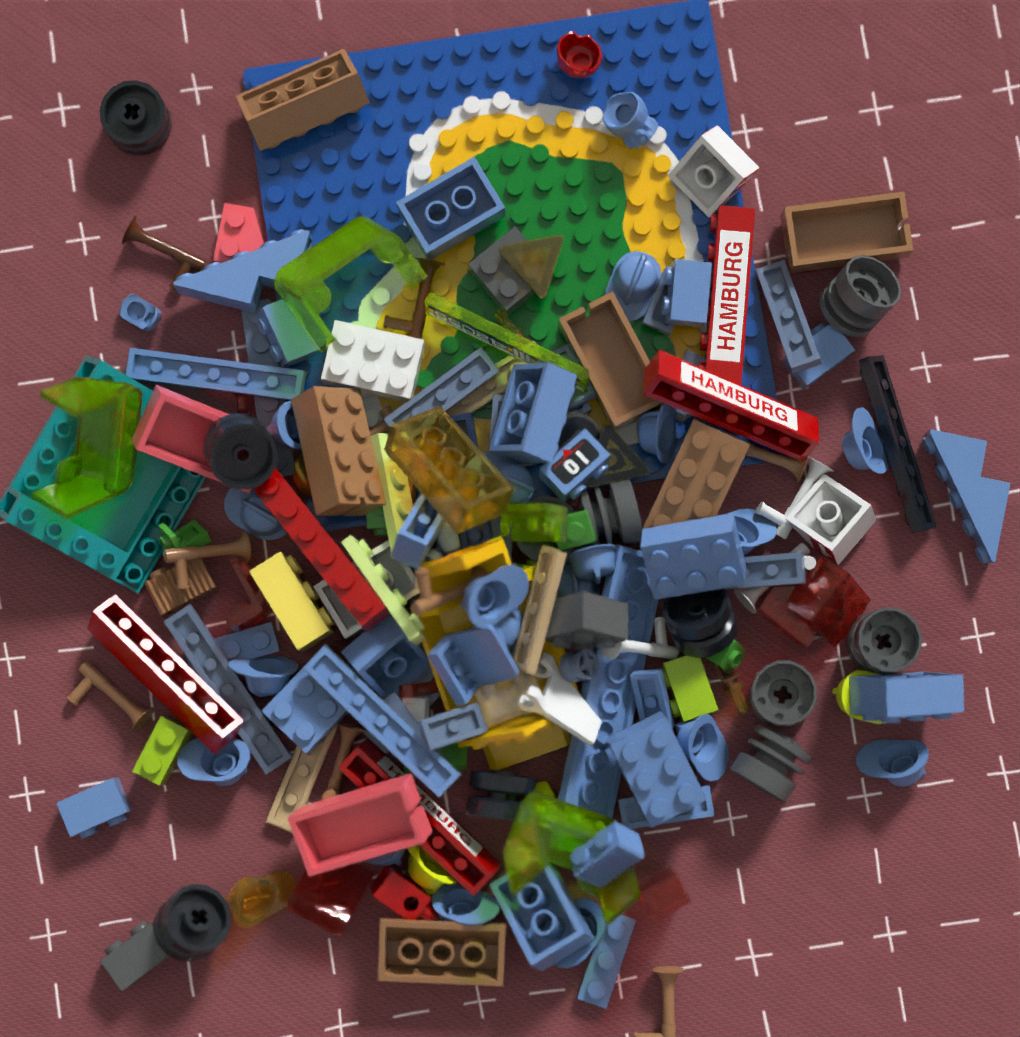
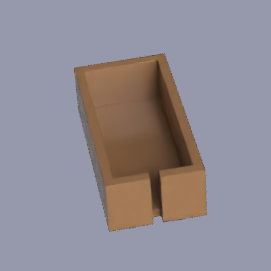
[780,192,913,274]
[558,291,663,431]
[291,386,386,516]
[642,417,750,529]

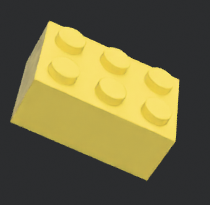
[249,551,335,652]

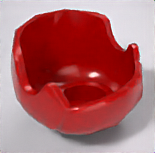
[556,31,602,78]

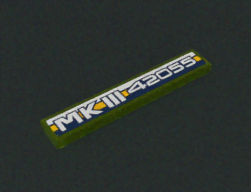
[425,293,589,392]

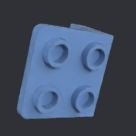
[428,625,519,706]

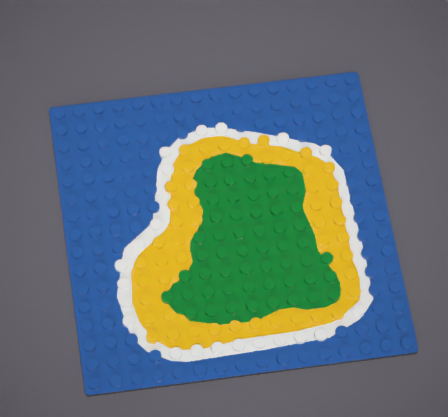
[243,0,786,532]

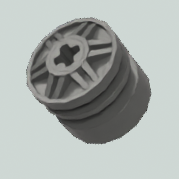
[819,255,901,337]
[578,479,642,546]
[846,607,922,675]
[750,661,817,728]
[730,724,812,803]

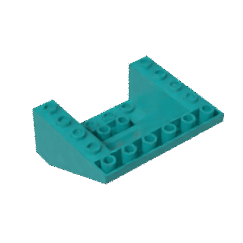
[0,355,206,593]

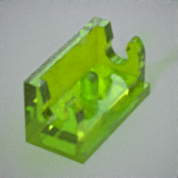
[500,503,568,542]

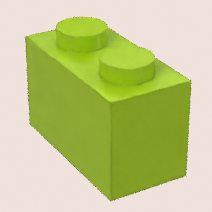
[661,655,718,722]
[132,716,192,785]

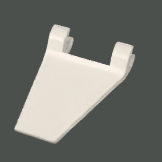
[518,653,602,746]

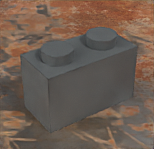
[100,921,169,991]

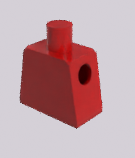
[370,864,439,921]

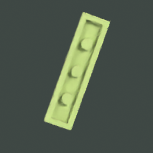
[371,433,413,553]
[341,535,427,646]

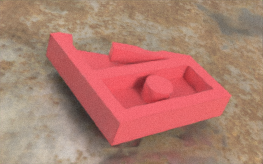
[213,203,264,263]

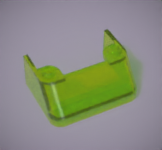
[274,216,428,353]
[32,377,143,519]
[503,792,641,925]

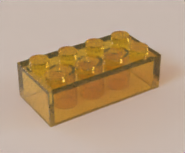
[384,406,515,534]

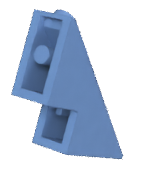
[173,229,314,313]
[922,429,1011,565]

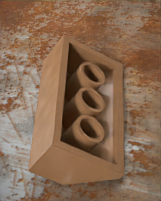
[236,49,370,151]
[378,919,506,987]

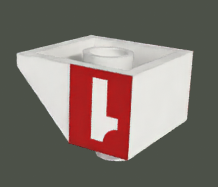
[668,125,759,218]
[785,474,877,565]

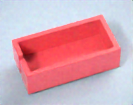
[131,385,274,493]
[287,773,432,876]

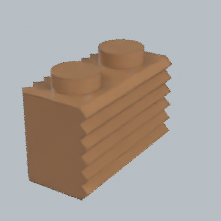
[145,558,219,616]

